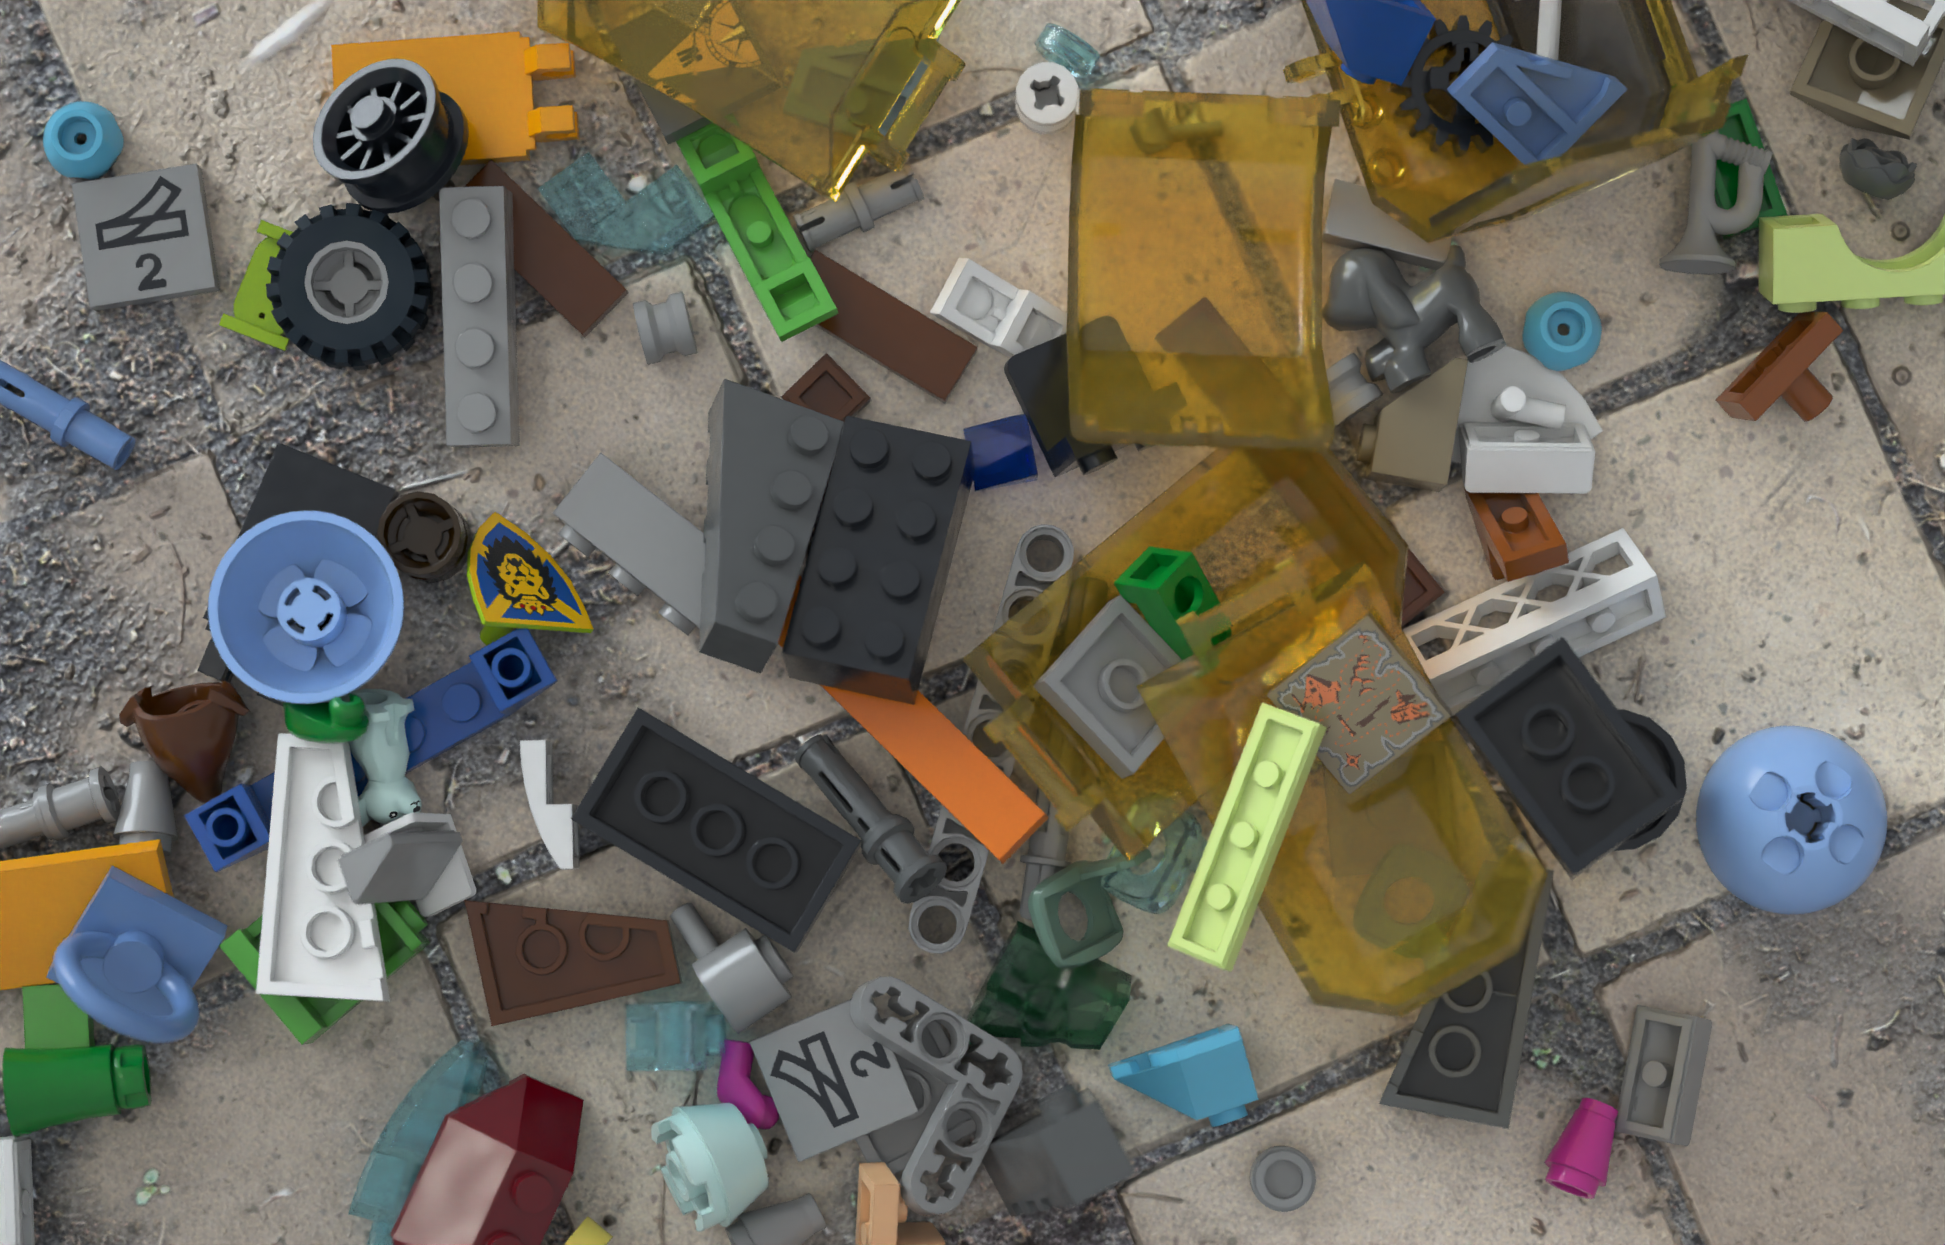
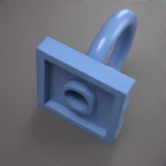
[46,866,228,1043]

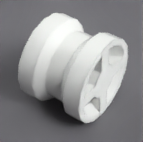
[1015,62,1079,134]

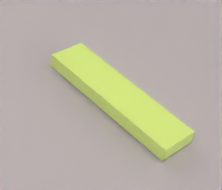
[1167,702,1327,972]

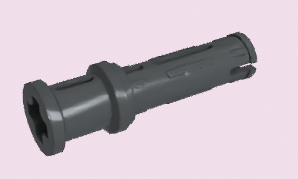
[795,734,947,904]

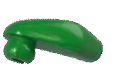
[283,693,369,744]

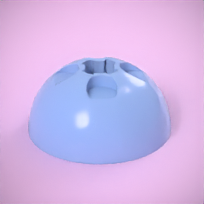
[208,511,404,704]
[1696,726,1887,915]

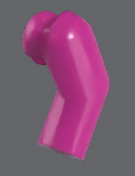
[717,1039,779,1130]

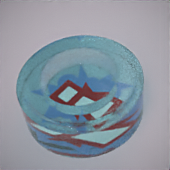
[1035,23,1100,78]

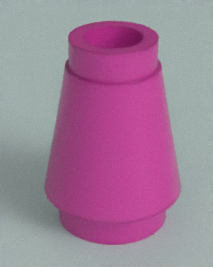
[1544,1098,1618,1199]

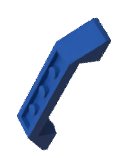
[184,628,557,872]

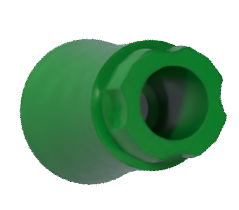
[2,1044,152,1138]

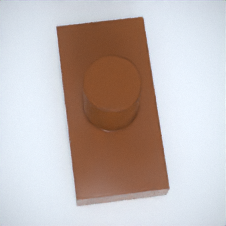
[1715,311,1844,422]

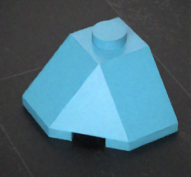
[1108,1023,1259,1127]

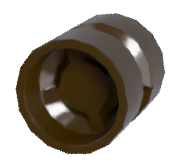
[377,491,472,583]

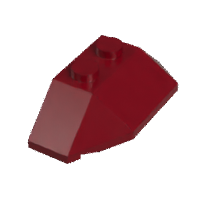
[390,1074,584,1245]

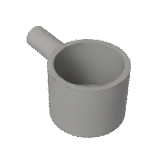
[670,903,794,1034]

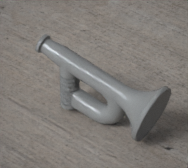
[1659,96,1773,274]

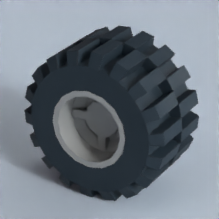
[266,203,433,371]

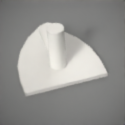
[1451,346,1603,464]

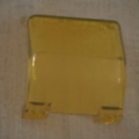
[1066,88,1341,452]

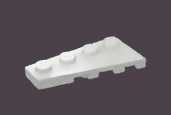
[256,733,390,1002]

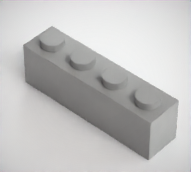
[439,186,520,448]

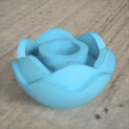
[43,101,124,179]
[1522,291,1602,371]

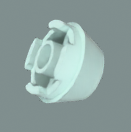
[651,1103,768,1232]

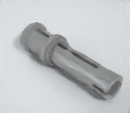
[0,766,120,850]

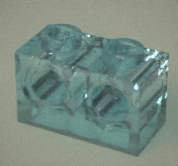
[626,1001,726,1071]

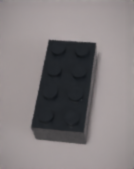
[782,416,975,705]
[571,707,861,953]

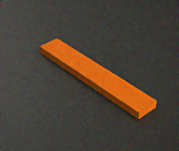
[778,575,1048,864]

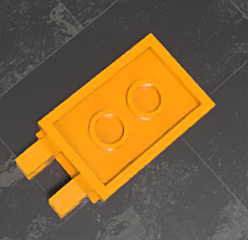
[331,31,579,166]
[0,839,174,990]

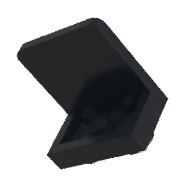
[1004,317,1187,478]

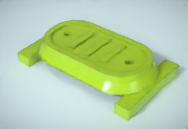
[219,220,293,351]

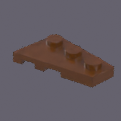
[464,900,682,1026]

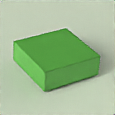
[22,984,95,1049]

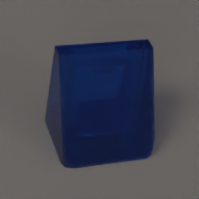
[963,414,1038,492]

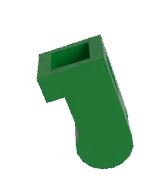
[1114,546,1232,674]

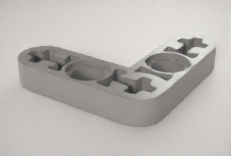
[850,976,1023,1216]

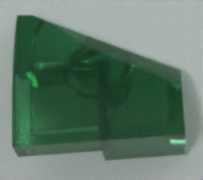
[966,921,1132,1050]

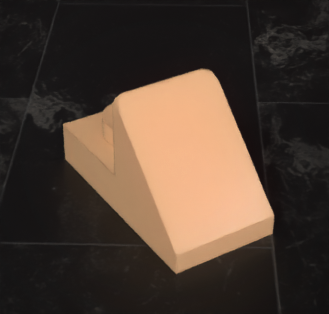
[855,1162,946,1245]

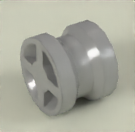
[633,291,697,365]
[1302,353,1383,430]

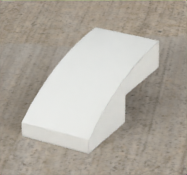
[930,257,1079,358]
[520,740,580,870]

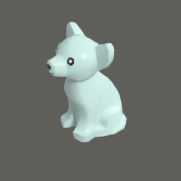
[342,689,422,827]

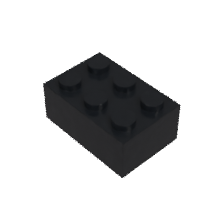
[1455,637,1683,880]

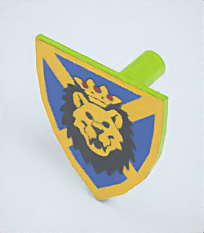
[467,512,594,645]

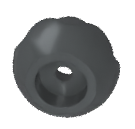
[1839,138,1917,200]

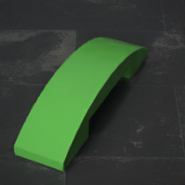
[676,113,838,342]

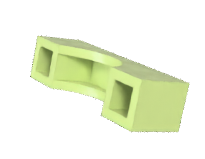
[1759,214,1945,313]

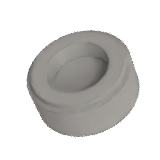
[1250,1146,1316,1212]

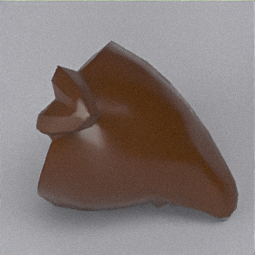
[119,679,250,804]

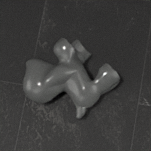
[1321,245,1506,393]

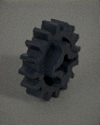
[1390,15,1514,157]

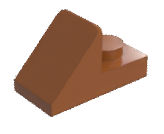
[1464,487,1569,582]

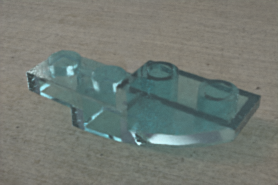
[348,1038,488,1245]

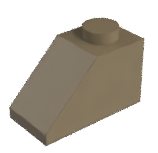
[1357,357,1468,492]

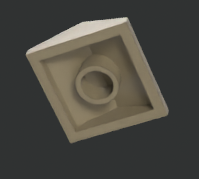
[1790,0,1945,140]

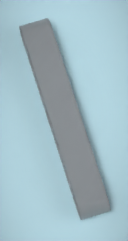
[908,524,1074,954]

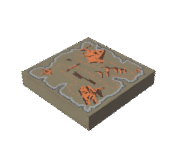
[1267,611,1452,795]

